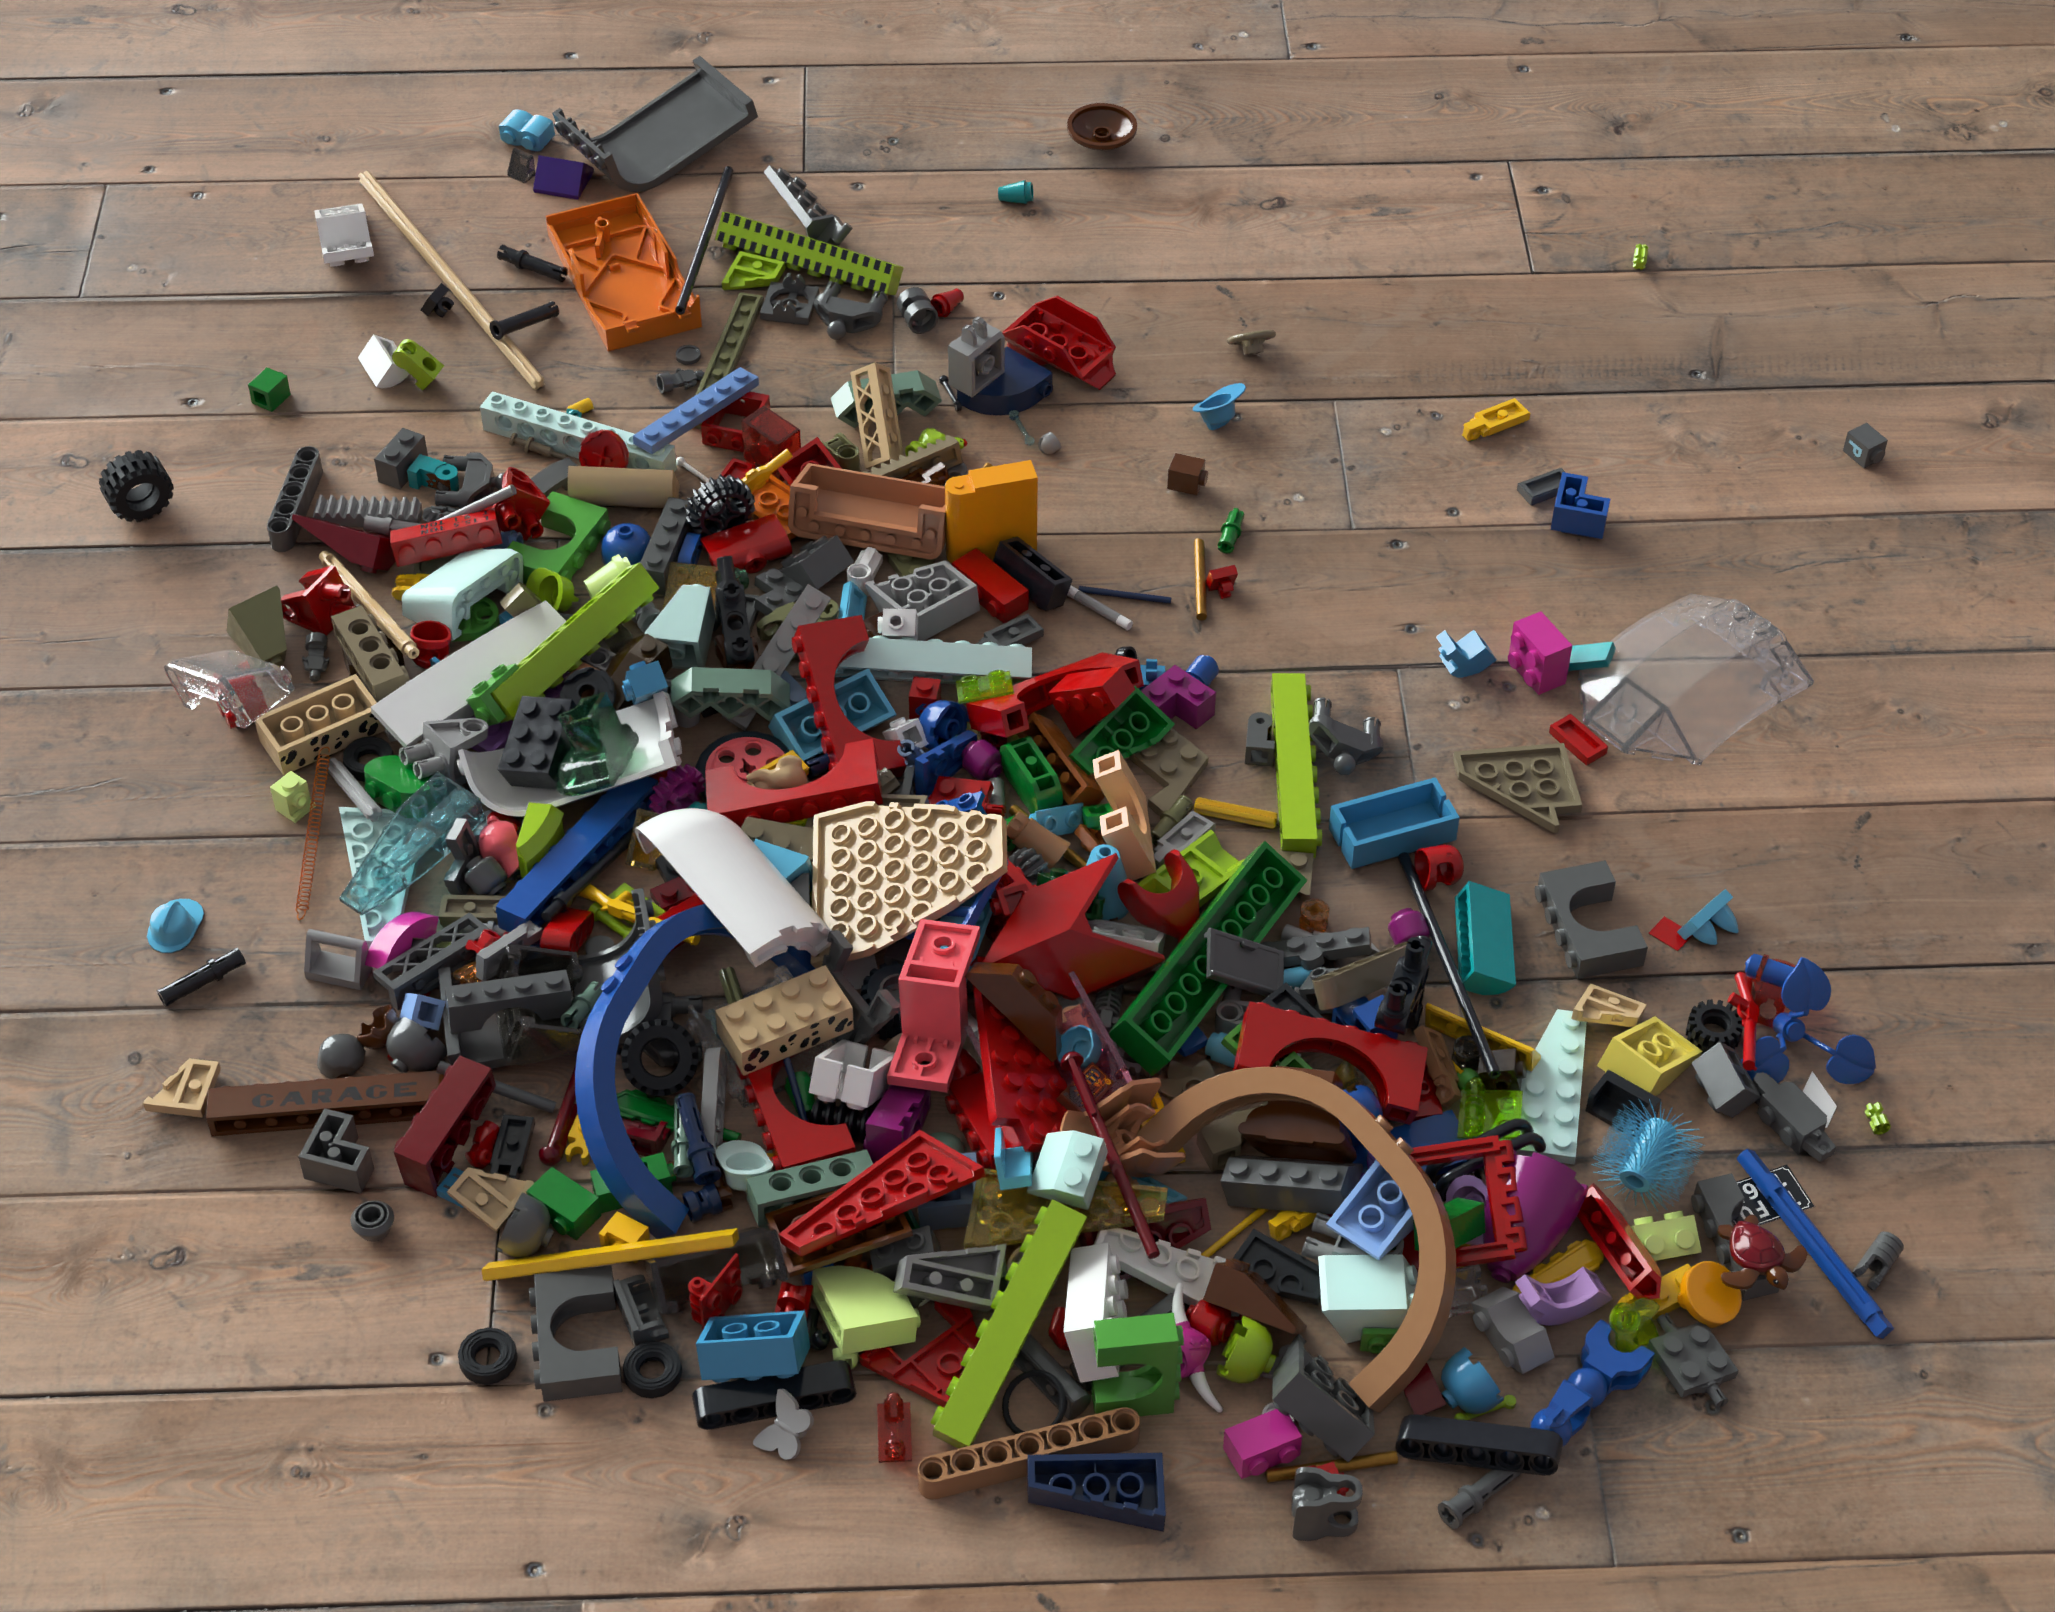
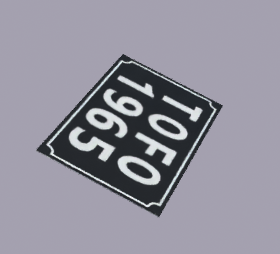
[1732,1165,1815,1225]

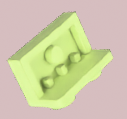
[1630,1211,1702,1261]

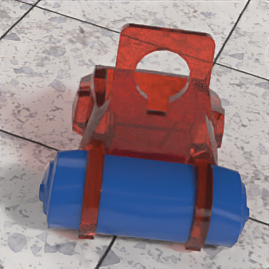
[1745,954,1796,1028]

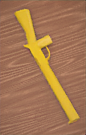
[578,884,701,946]

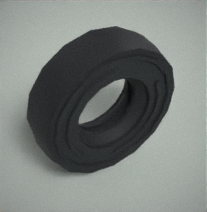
[343,736,394,782]
[458,1327,517,1385]
[623,1341,682,1399]

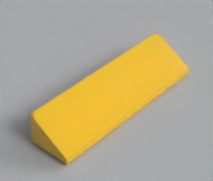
[1425,1003,1541,1072]

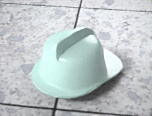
[716,1140,773,1194]

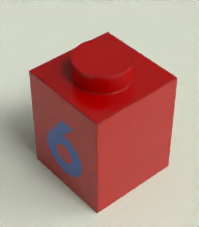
[909,676,941,719]

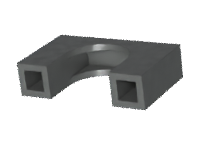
[1535,860,1648,979]
[529,1265,623,1402]

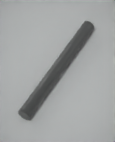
[436,1061,557,1114]

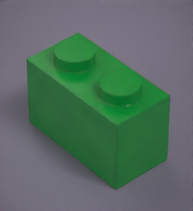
[526,1167,602,1241]

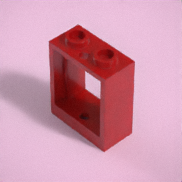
[701,391,771,454]

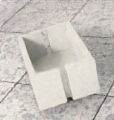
[808,1039,895,1110]

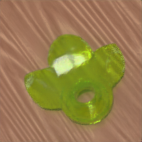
[1609,1298,1660,1353]

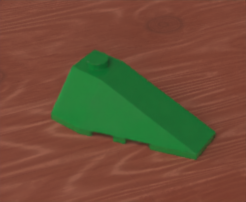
[1068,686,1175,776]

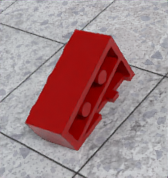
[1048,667,1135,738]

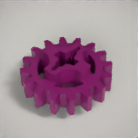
[649,764,706,816]

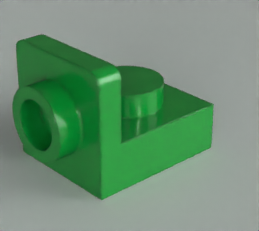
[1081,803,1113,830]

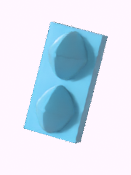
[1677,889,1739,945]

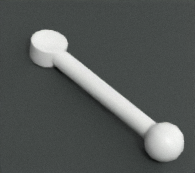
[676,457,714,483]

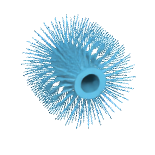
[1591,1098,1705,1211]

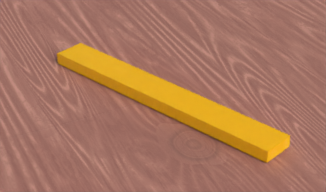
[481,1228,739,1281]

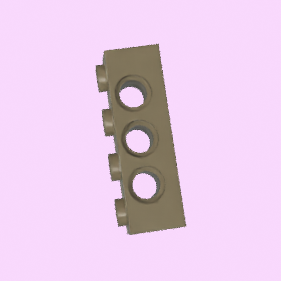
[331,605,410,702]

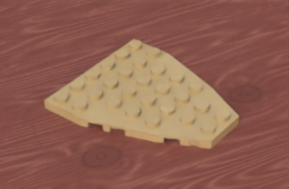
[811,801,1007,969]

